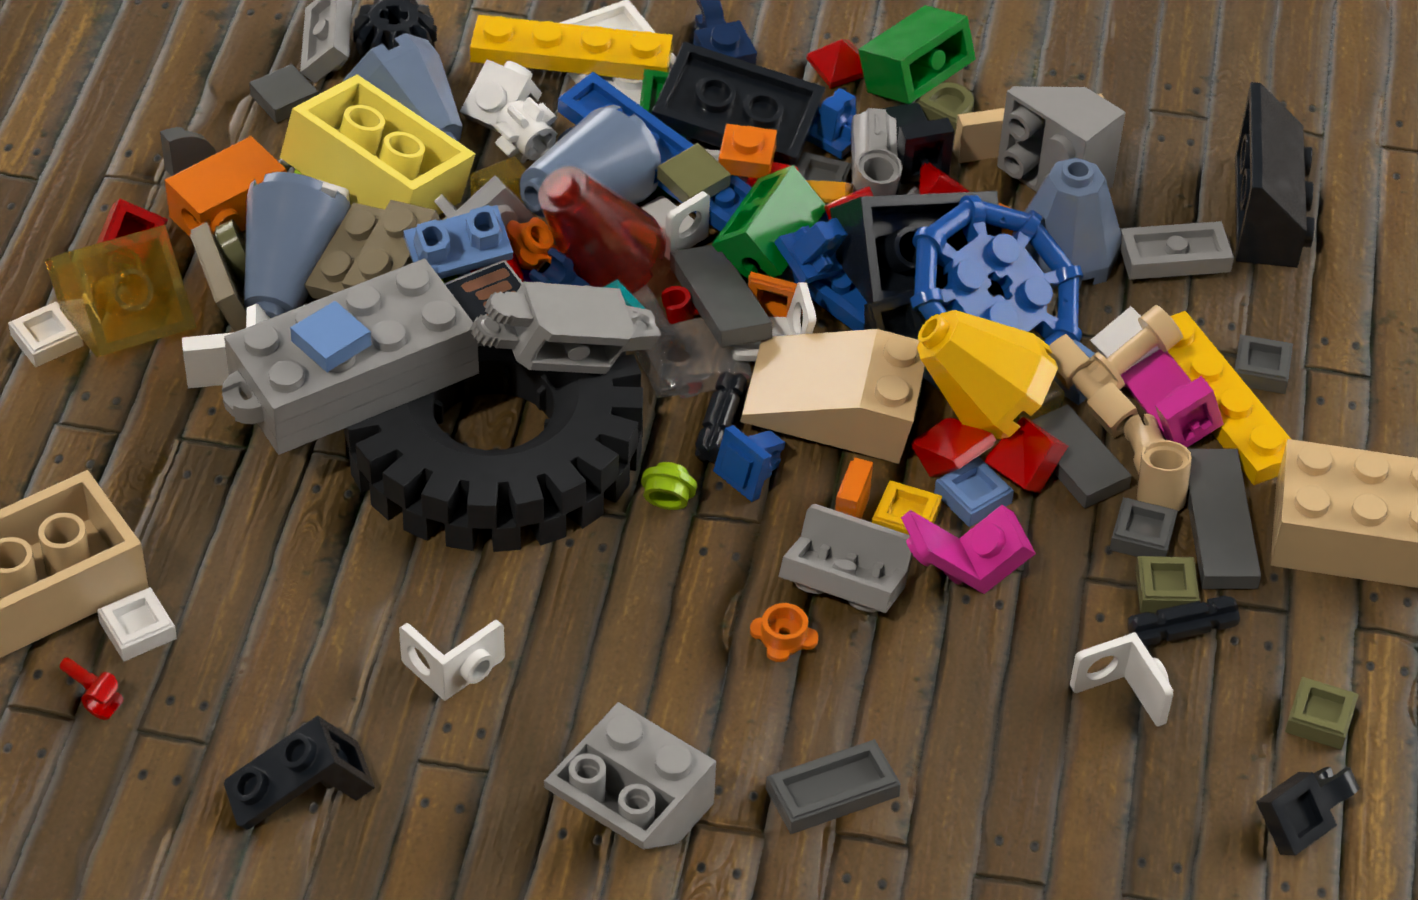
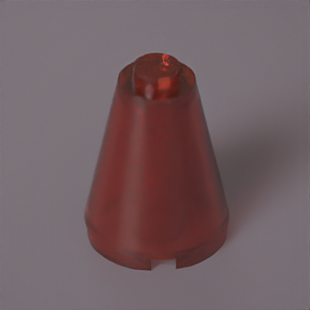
[538,166,666,294]

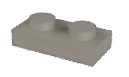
[300,0,352,83]
[1120,221,1234,280]

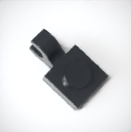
[1256,767,1360,856]

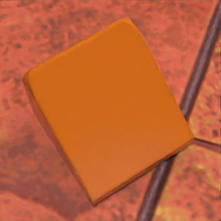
[748,271,802,317]

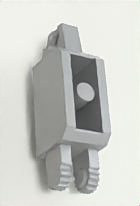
[470,282,661,374]

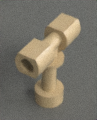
[1048,305,1183,438]

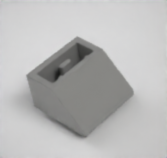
[997,86,1126,192]
[544,702,716,849]

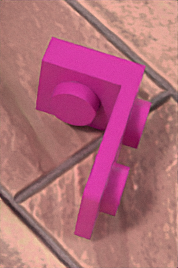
[1121,349,1224,448]
[901,505,1036,594]

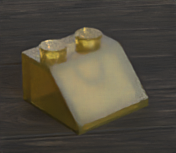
[45,225,197,357]

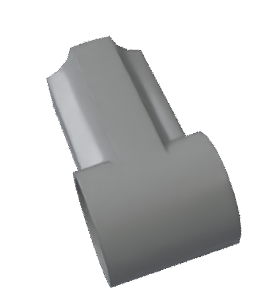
[851,108,902,196]

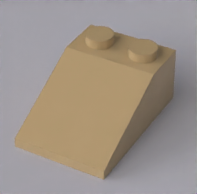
[740,329,925,464]

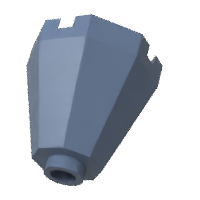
[343,33,463,142]
[1012,158,1122,289]

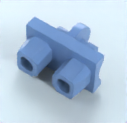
[403,205,513,279]

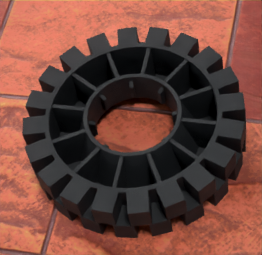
[344,345,643,552]

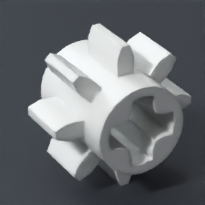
[494,97,557,163]

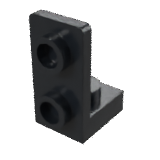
[881,103,954,184]
[224,715,375,830]

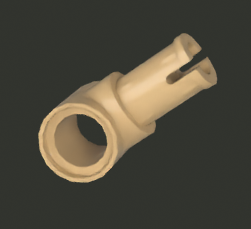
[1123,414,1192,511]

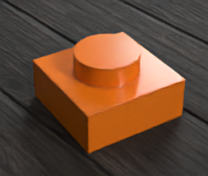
[718,124,777,178]

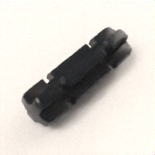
[695,371,747,464]
[1127,596,1240,646]

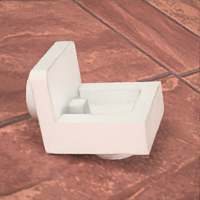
[460,59,542,132]

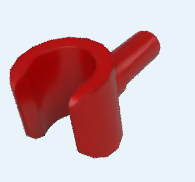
[661,286,700,328]
[59,657,124,720]

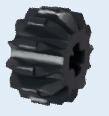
[353,0,437,59]

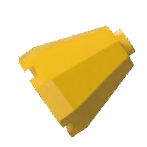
[917,310,1058,440]

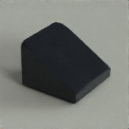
[864,290,924,340]

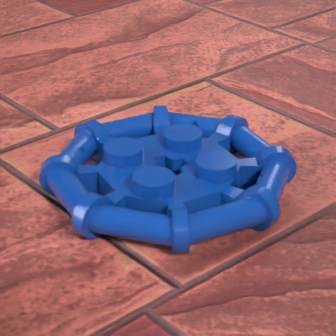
[910,194,1084,345]

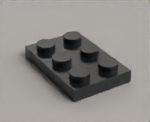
[652,42,826,166]

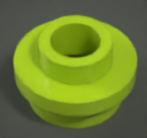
[641,462,697,510]

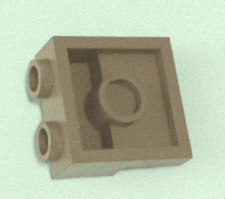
[304,200,441,299]

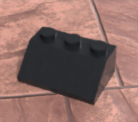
[1235,82,1315,268]
[830,191,1004,303]

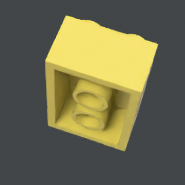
[280,75,476,215]

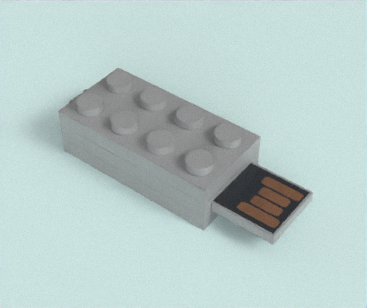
[222,258,523,455]

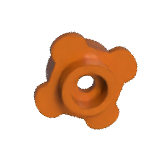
[505,217,561,270]
[750,603,818,662]

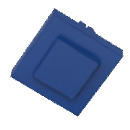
[807,88,856,159]
[774,218,848,283]
[713,425,785,502]

